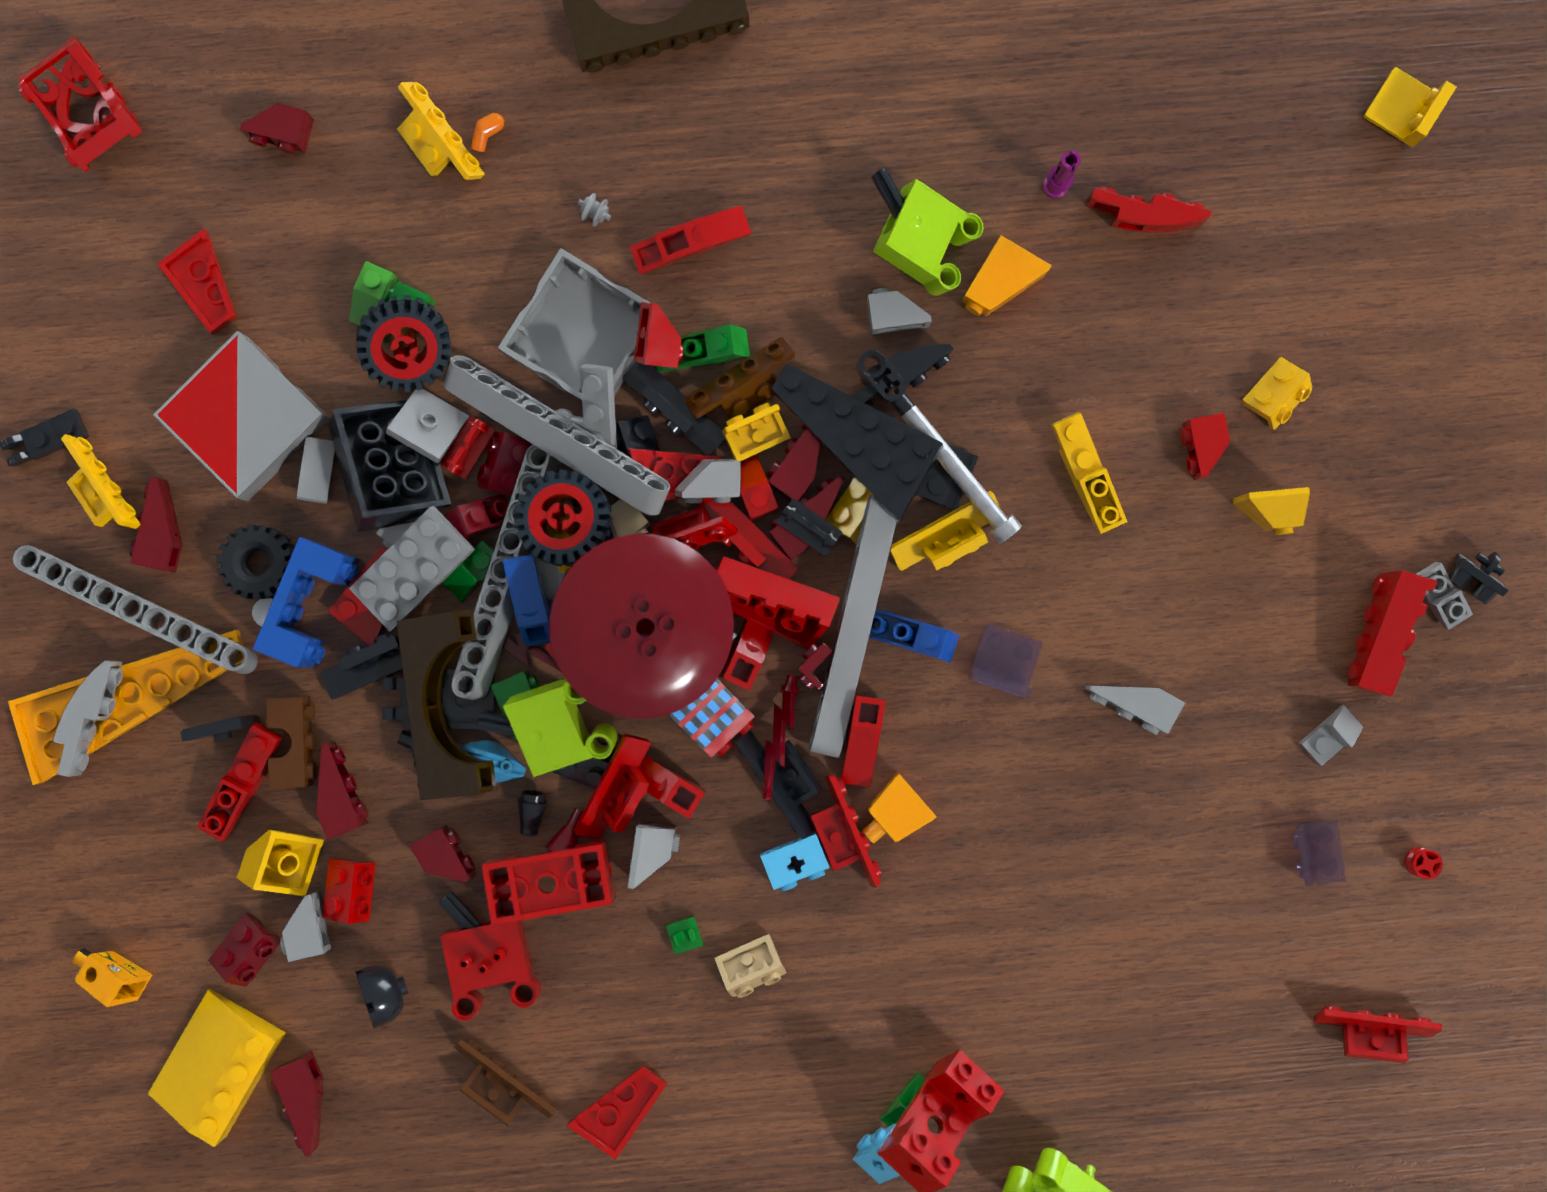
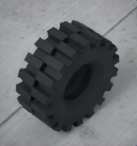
[216,525,295,600]

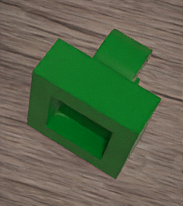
[666,915,703,955]

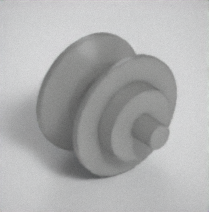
[578,193,611,227]

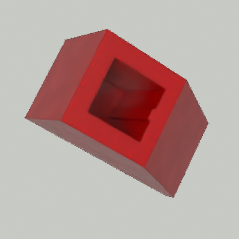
[1180,413,1230,481]

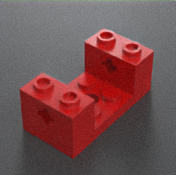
[482,839,616,926]
[877,1050,1005,1192]

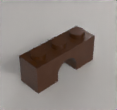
[266,696,317,788]

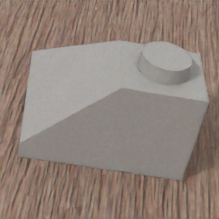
[628,821,680,889]

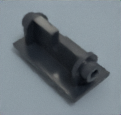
[776,498,842,557]

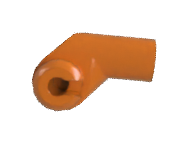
[471,113,504,152]

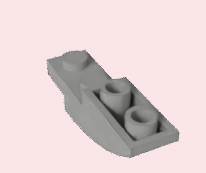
[53,661,123,777]

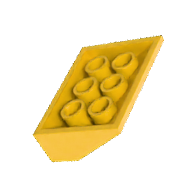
[148,989,286,1147]

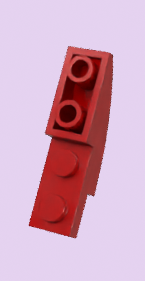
[1086,187,1212,233]
[630,206,752,275]
[197,722,282,842]

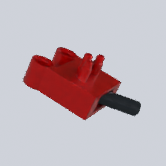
[439,892,541,1021]

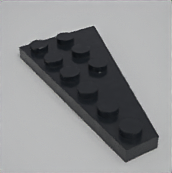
[772,364,943,523]

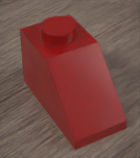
[634,302,683,368]
[740,456,778,521]

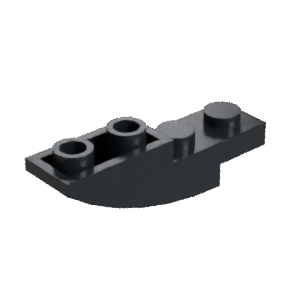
[852,344,953,407]

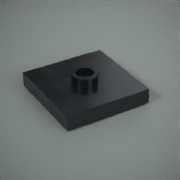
[180,715,260,742]

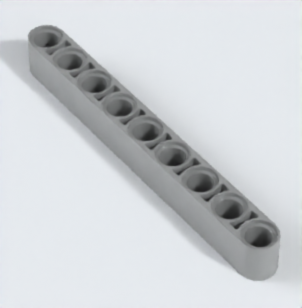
[443,355,670,515]
[451,445,561,701]
[809,494,897,758]
[13,545,258,675]

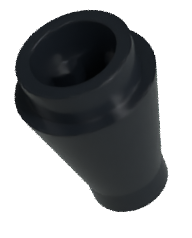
[518,790,547,836]

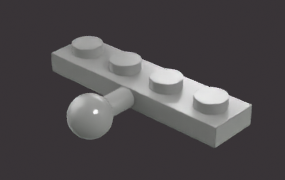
[556,364,617,449]

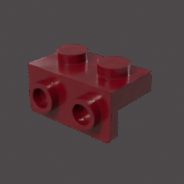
[477,432,534,498]
[797,643,832,690]
[208,913,281,987]

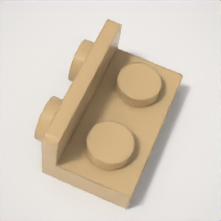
[715,934,787,998]

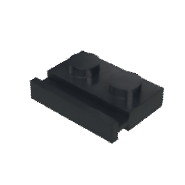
[916,444,979,511]

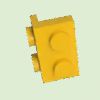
[1242,357,1312,430]
[722,402,791,461]
[826,478,871,545]

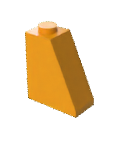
[961,235,1052,317]

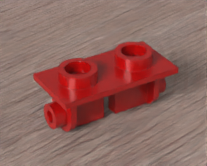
[440,415,496,480]

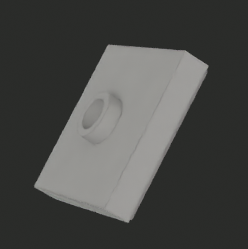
[386,388,469,463]

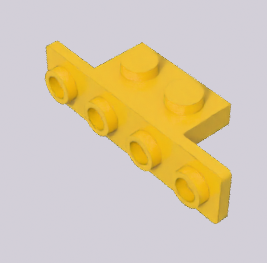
[397,82,485,180]
[61,434,141,529]
[890,491,1000,571]

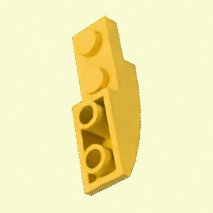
[1051,412,1127,534]

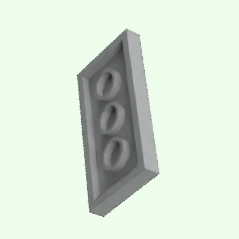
[349,506,475,632]

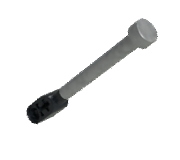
[856,350,1022,544]

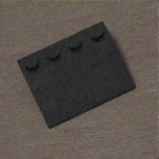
[329,400,451,532]

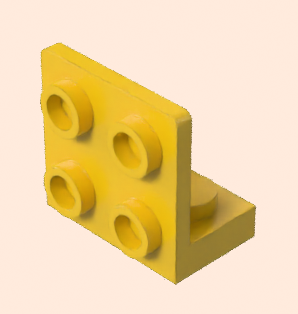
[1364,67,1457,147]

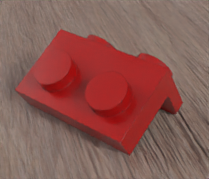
[322,858,376,924]

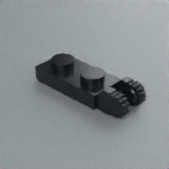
[0,409,89,467]

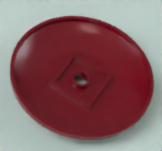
[549,534,734,719]

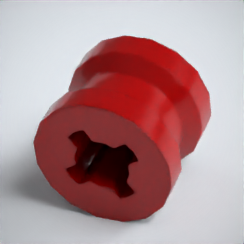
[1404,847,1443,880]

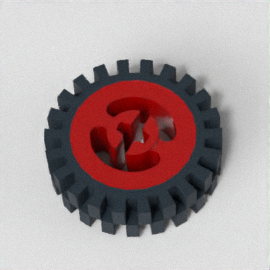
[356,295,452,392]
[514,470,613,567]

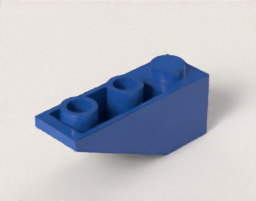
[503,555,551,647]
[869,609,959,663]

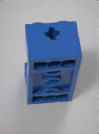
[253,537,359,668]

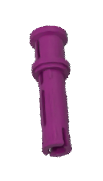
[1043,150,1081,199]

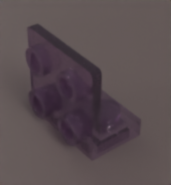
[968,624,1042,699]

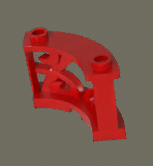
[18,35,143,173]

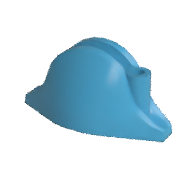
[459,740,526,783]

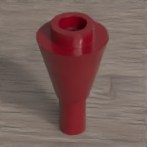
[545,808,583,852]

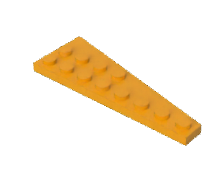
[8,630,244,785]

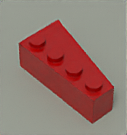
[714,556,840,650]
[1347,570,1437,697]

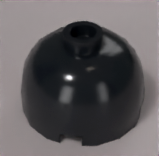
[355,965,408,1029]

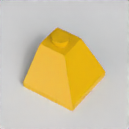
[1232,487,1310,535]
[237,830,324,896]

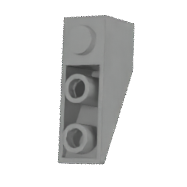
[1084,686,1185,736]

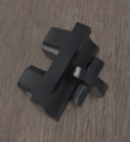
[1449,552,1509,605]

